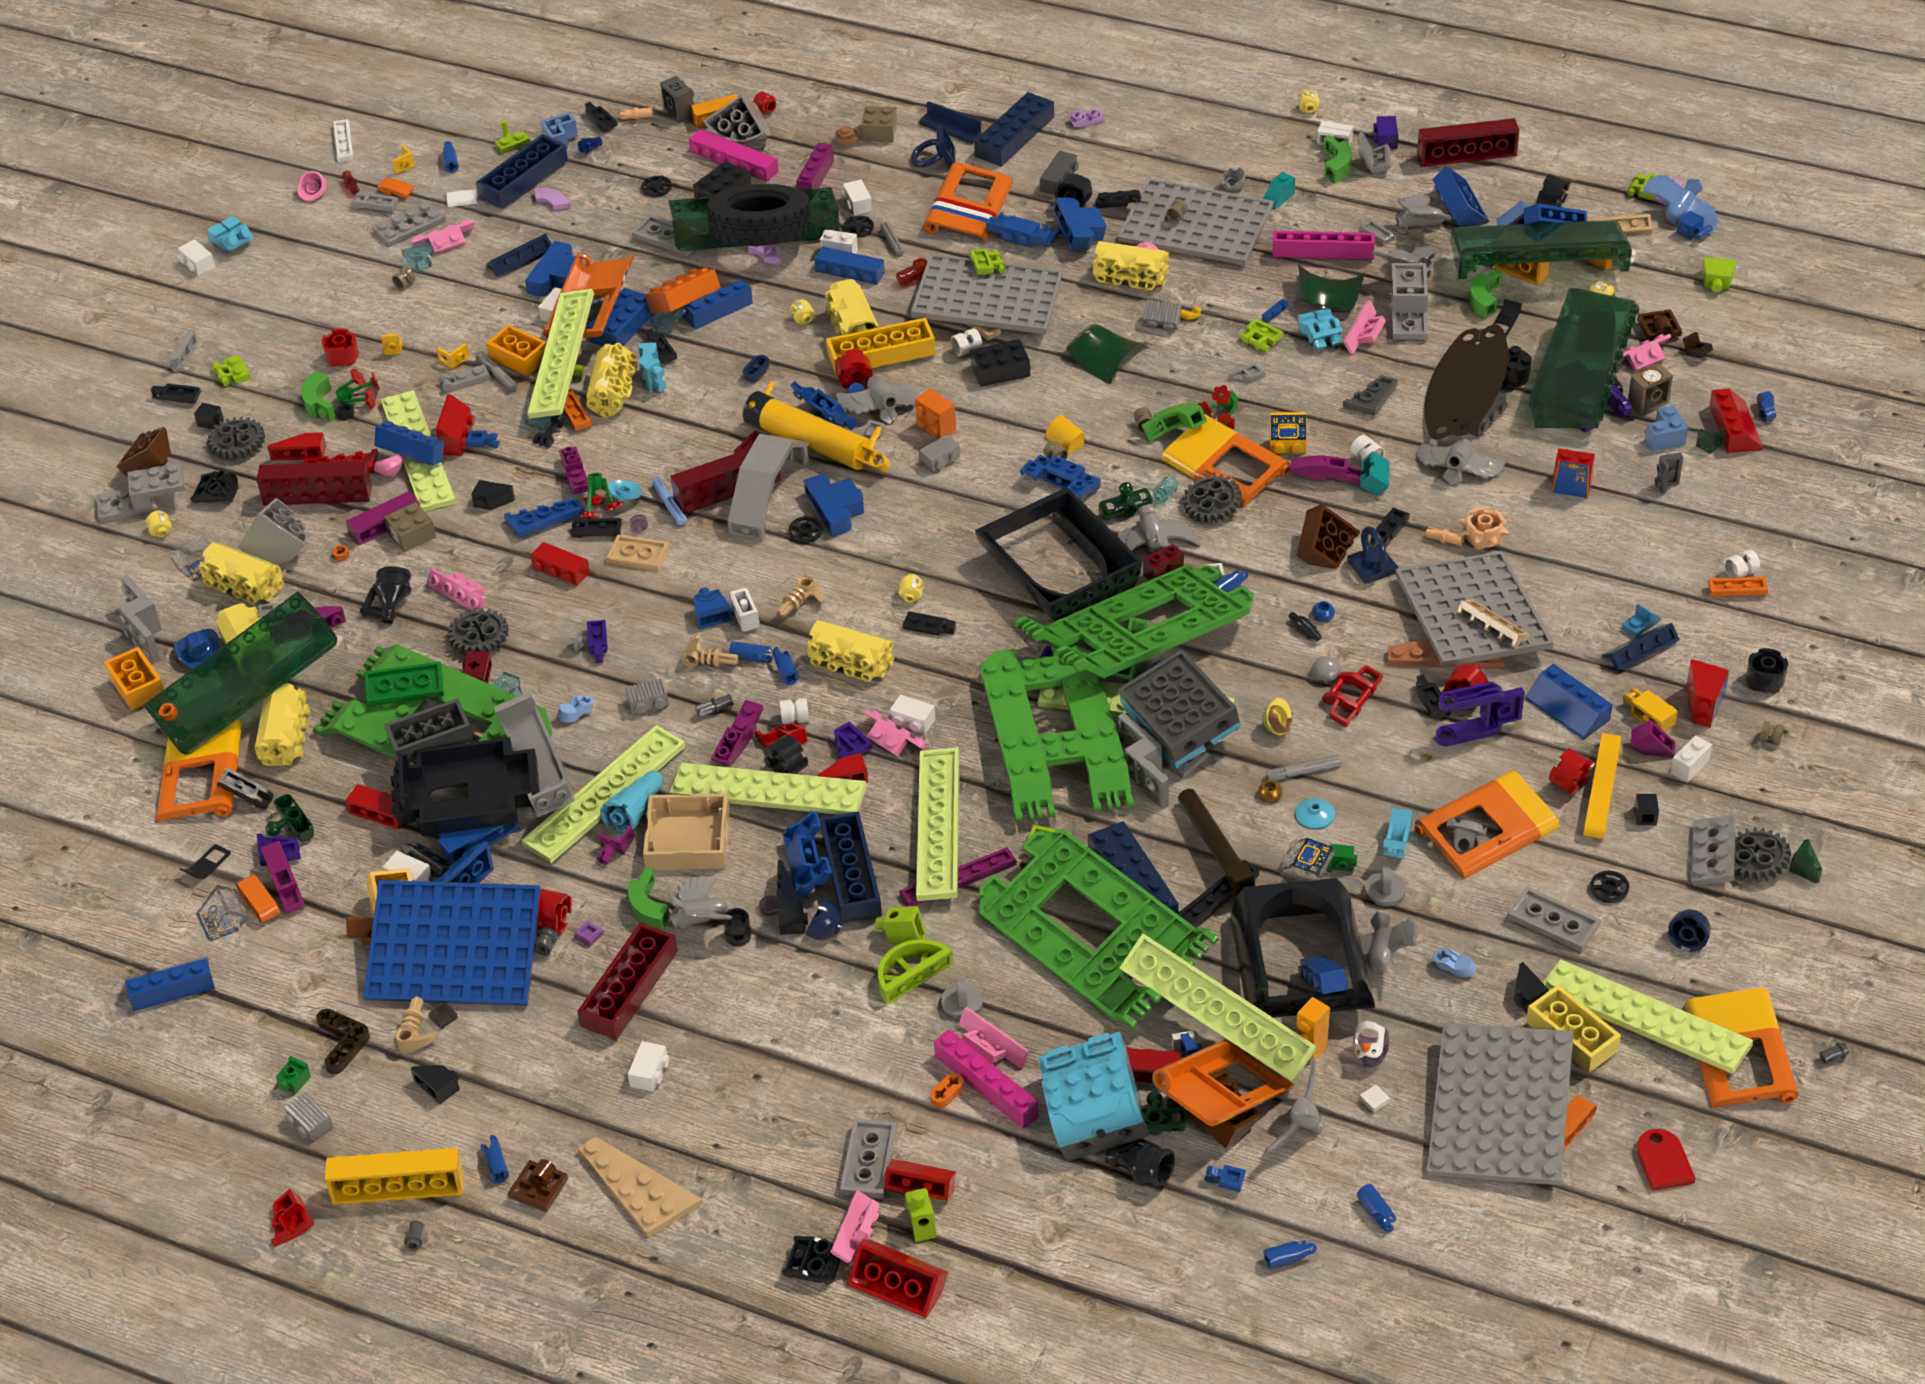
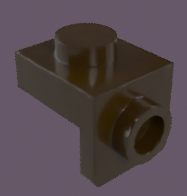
[1683,332,1713,358]

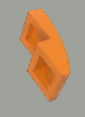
[376,178,414,200]

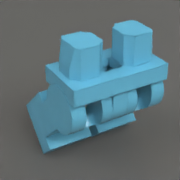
[207,216,253,253]
[1298,308,1343,351]
[639,343,667,392]

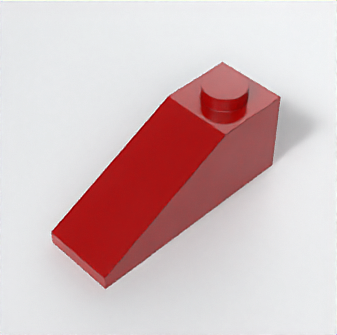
[267,432,326,461]
[817,753,869,783]

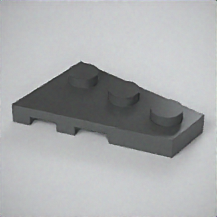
[1343,375,1398,415]

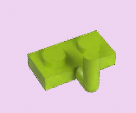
[495,120,530,154]

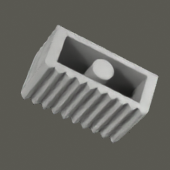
[1143,300,1182,330]
[919,434,960,472]
[625,678,669,714]
[285,1093,333,1142]

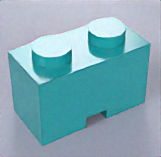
[1360,451,1390,496]

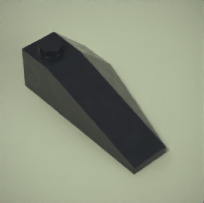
[777,860,808,935]

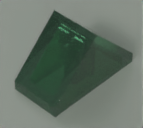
[1789,839,1822,883]

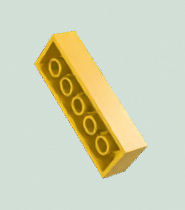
[826,318,936,376]
[325,1148,464,1205]

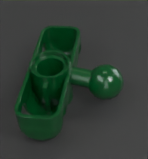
[1099,482,1153,520]
[265,794,314,842]
[1142,1091,1186,1136]

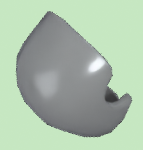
[1220,167,1245,191]
[1310,656,1342,684]

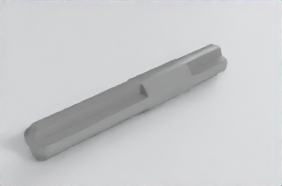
[475,351,517,391]
[1266,755,1342,781]

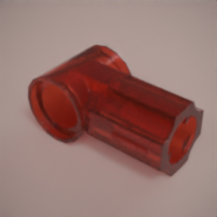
[896,258,927,287]

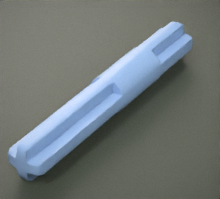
[652,477,687,526]

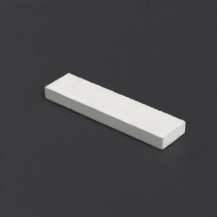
[333,119,354,163]

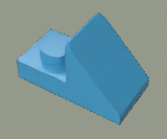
[1622,604,1662,638]

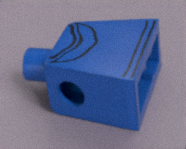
[694,587,733,629]

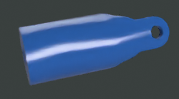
[442,141,459,173]
[1214,570,1248,593]
[729,641,773,662]
[772,647,799,685]
[480,1135,509,1183]
[1357,1184,1397,1232]
[1263,1240,1317,1269]

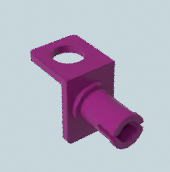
[596,825,635,865]

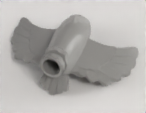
[1396,195,1451,230]
[1372,241,1438,279]
[835,375,920,424]
[1417,438,1505,485]
[1117,504,1201,554]
[668,876,732,929]
[1330,911,1418,971]
[1265,1057,1325,1154]

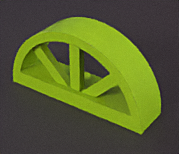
[878,939,953,1005]

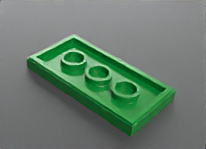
[364,661,444,707]

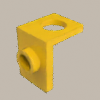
[392,145,415,174]
[381,334,402,355]
[436,343,469,369]

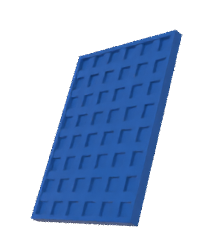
[363,880,541,1006]

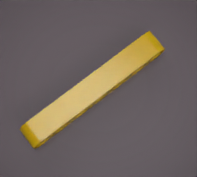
[1583,733,1622,840]

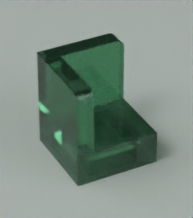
[1696,428,1724,454]

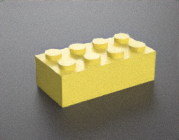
[1526,985,1621,1073]

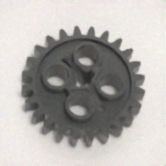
[207,417,265,460]
[1183,473,1242,524]
[447,608,509,656]
[1734,827,1791,882]

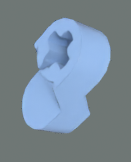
[557,695,594,722]
[1433,948,1476,978]

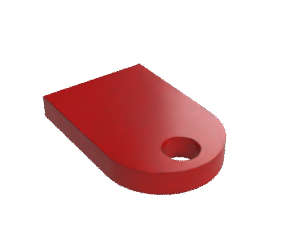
[1637,1129,1696,1191]

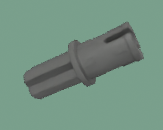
[695,694,734,716]

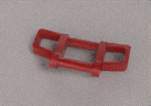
[1322,665,1383,727]

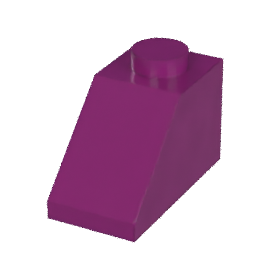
[1631,720,1675,758]

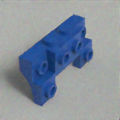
[986,212,1061,248]
[790,381,858,431]
[1020,455,1101,500]
[782,811,832,897]

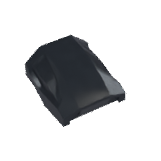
[190,470,239,503]
[782,1236,840,1285]

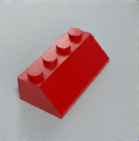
[1709,388,1763,453]
[846,1239,948,1318]

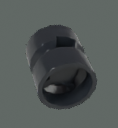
[723,908,752,946]

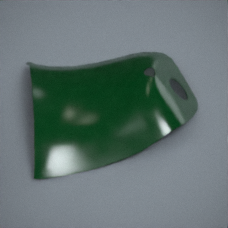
[1296,259,1365,312]
[1066,324,1151,384]

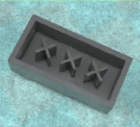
[384,698,474,763]

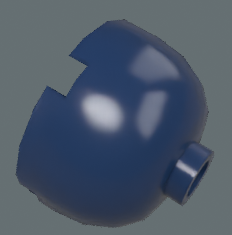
[805,899,843,940]
[1667,909,1711,952]

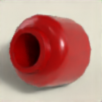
[753,91,776,114]

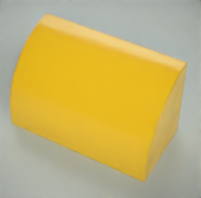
[1045,414,1084,454]

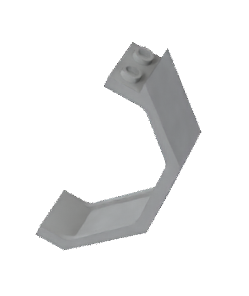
[728,434,810,541]
[494,692,575,817]

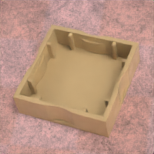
[643,793,730,870]

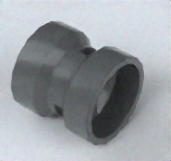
[534,927,558,956]

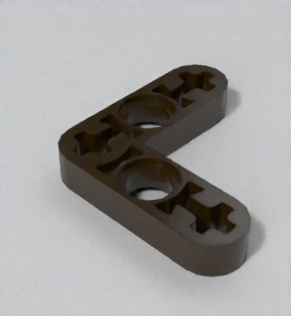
[316,1008,370,1074]

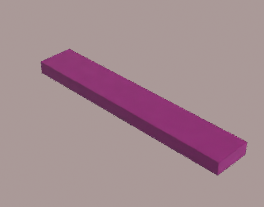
[899,847,1017,907]

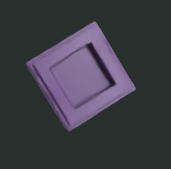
[574,921,603,947]

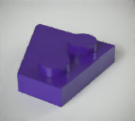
[834,721,873,759]
[256,833,301,867]

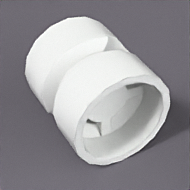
[951,328,982,357]
[1351,435,1385,461]
[1724,549,1760,578]
[780,698,809,725]

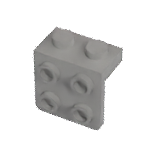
[1357,132,1391,175]

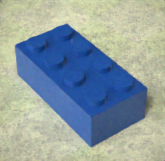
[587,288,654,347]

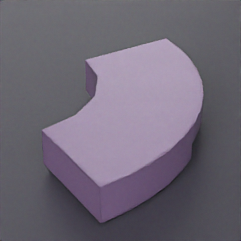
[534,188,570,210]
[748,245,780,263]

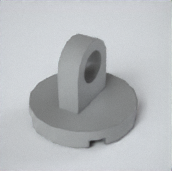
[1446,818,1487,854]
[1365,867,1406,907]
[941,979,983,1019]

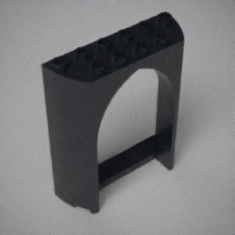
[975,487,1142,622]
[1230,878,1375,1018]

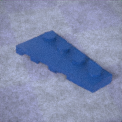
[504,498,584,538]

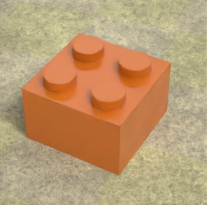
[915,388,956,439]

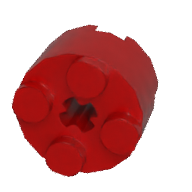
[321,328,359,367]
[835,349,873,389]
[1444,664,1489,709]
[1549,748,1595,796]
[537,888,572,933]

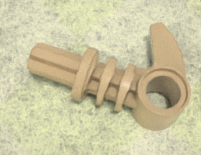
[776,575,824,618]
[682,634,738,667]
[395,996,438,1054]

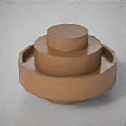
[834,126,858,146]

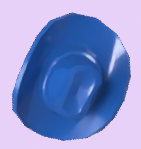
[173,628,221,672]

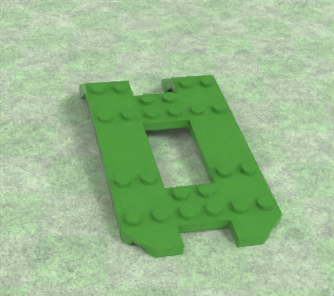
[1015,565,1254,678]
[313,644,553,791]
[980,644,1134,822]
[979,829,1219,1029]

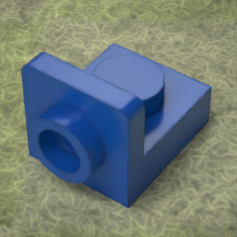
[1180,1033,1203,1058]

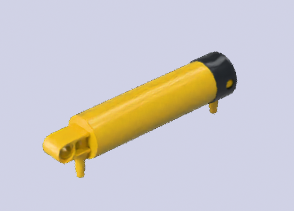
[742,381,891,472]

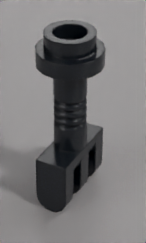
[532,415,565,448]

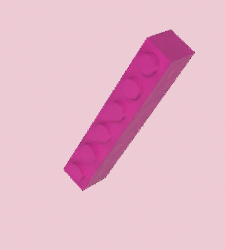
[689,129,779,182]
[1272,231,1375,260]
[934,1029,1039,1129]

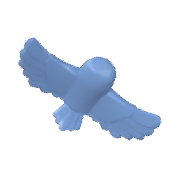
[1643,175,1719,235]

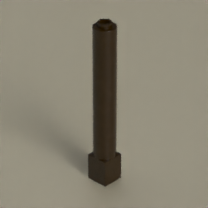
[1178,788,1255,896]

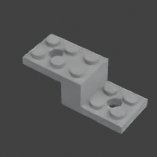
[1391,263,1428,340]
[97,462,185,523]
[119,575,162,663]
[1118,713,1169,810]

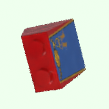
[1552,448,1595,498]
[1686,659,1729,728]

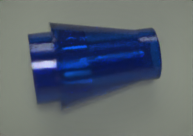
[578,137,602,154]

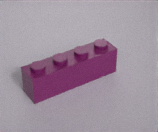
[796,143,834,199]
[346,491,420,546]

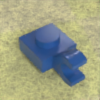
[466,430,500,448]
[1205,1165,1246,1192]

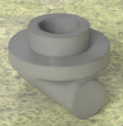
[566,633,585,651]

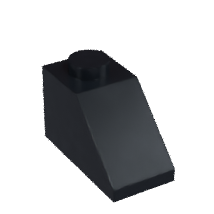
[471,480,515,510]
[1514,962,1549,1013]
[410,1065,460,1104]

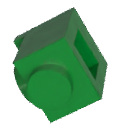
[1327,843,1358,872]
[276,1056,311,1094]

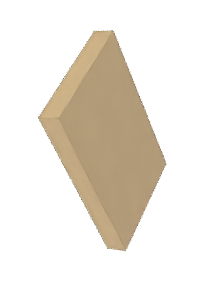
[606,534,670,571]

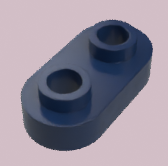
[743,355,770,382]

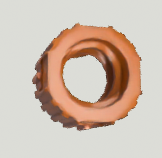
[332,545,350,561]
[158,703,178,722]

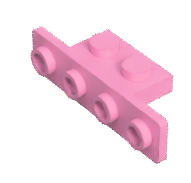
[411,220,475,254]
[1344,300,1386,354]
[1607,334,1671,372]
[426,569,485,611]
[864,709,929,757]
[959,1007,1029,1068]
[830,1190,880,1263]

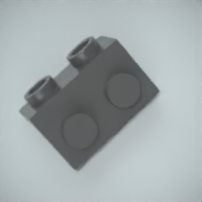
[1655,452,1683,494]

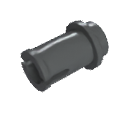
[1819,1042,1849,1064]
[405,1220,424,1250]

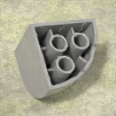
[704,94,771,144]
[238,498,308,564]

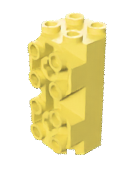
[1093,241,1169,290]
[825,279,879,336]
[586,343,637,418]
[199,542,284,605]
[215,603,281,682]
[807,620,894,682]
[255,683,310,766]

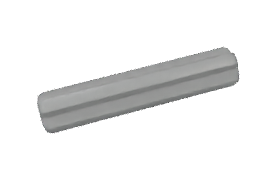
[880,222,904,256]

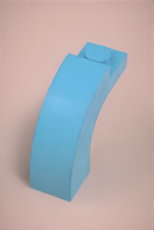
[1383,808,1413,858]

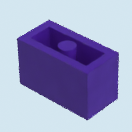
[1373,116,1398,149]

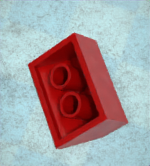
[436,394,475,456]

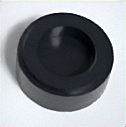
[336,404,355,420]

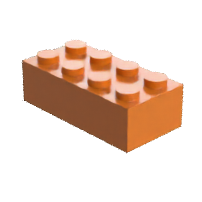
[644,267,721,313]

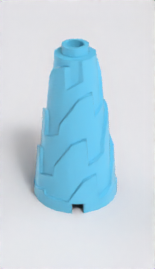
[600,771,663,835]

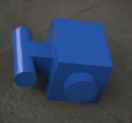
[1676,211,1713,240]

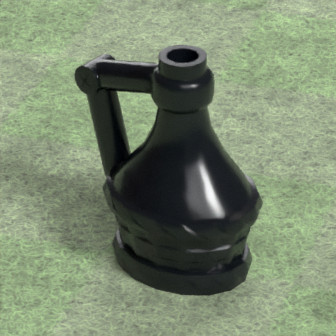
[359,566,412,624]
[1105,1138,1175,1186]

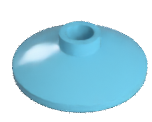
[608,480,642,501]
[1295,798,1335,829]

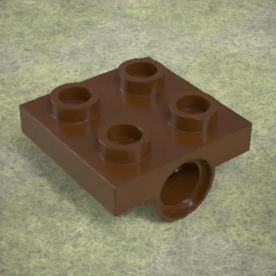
[1637,309,1682,341]
[508,1159,568,1212]

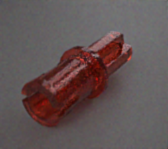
[342,171,360,195]

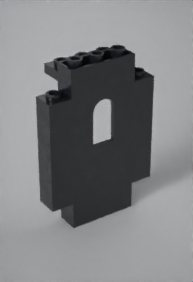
[390,737,540,836]

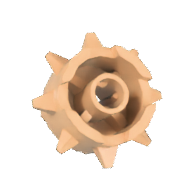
[1460,507,1509,550]

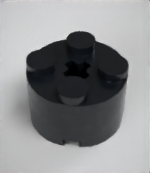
[1055,174,1092,207]
[1536,174,1571,207]
[1502,346,1532,387]
[1746,648,1788,693]
[764,735,808,774]

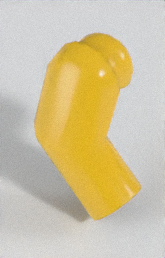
[1180,306,1202,320]

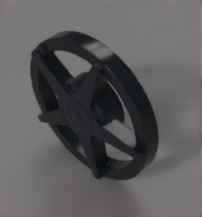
[641,175,672,197]
[843,216,874,237]
[789,516,823,543]
[1590,870,1629,903]

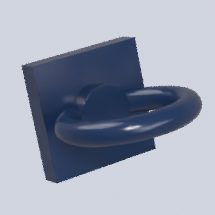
[911,124,956,169]
[1347,526,1398,584]

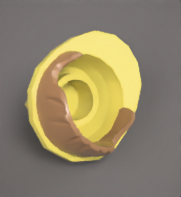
[1262,698,1292,735]

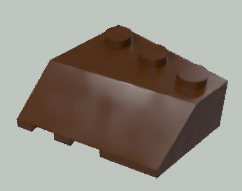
[116,427,171,478]
[1296,504,1361,569]
[1178,1069,1260,1148]

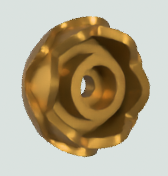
[1258,780,1283,802]

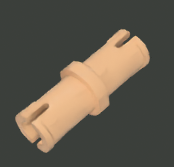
[620,107,653,120]
[1425,527,1464,546]

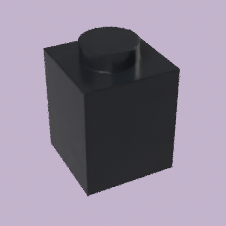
[194,403,224,430]
[1634,793,1659,825]

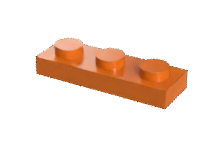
[563,390,592,431]
[1708,577,1768,597]

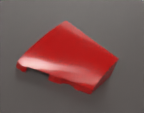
[754,723,808,748]
[271,1189,314,1247]

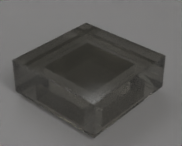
[428,1002,458,1029]

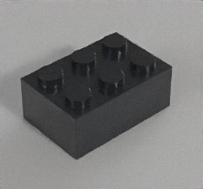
[693,161,751,206]
[970,339,1031,387]

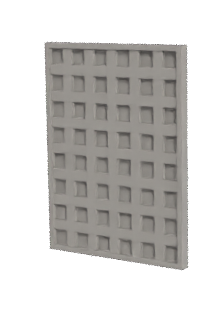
[1117,178,1274,266]
[911,254,1062,335]
[1395,551,1554,667]
[1427,1023,1574,1185]

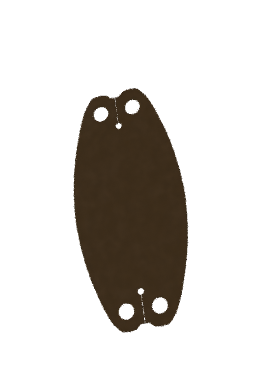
[1424,325,1508,440]

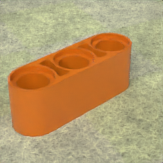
[236,874,280,923]
[1564,1095,1597,1150]

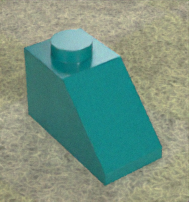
[1263,172,1296,209]

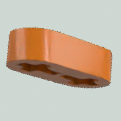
[930,1073,964,1108]

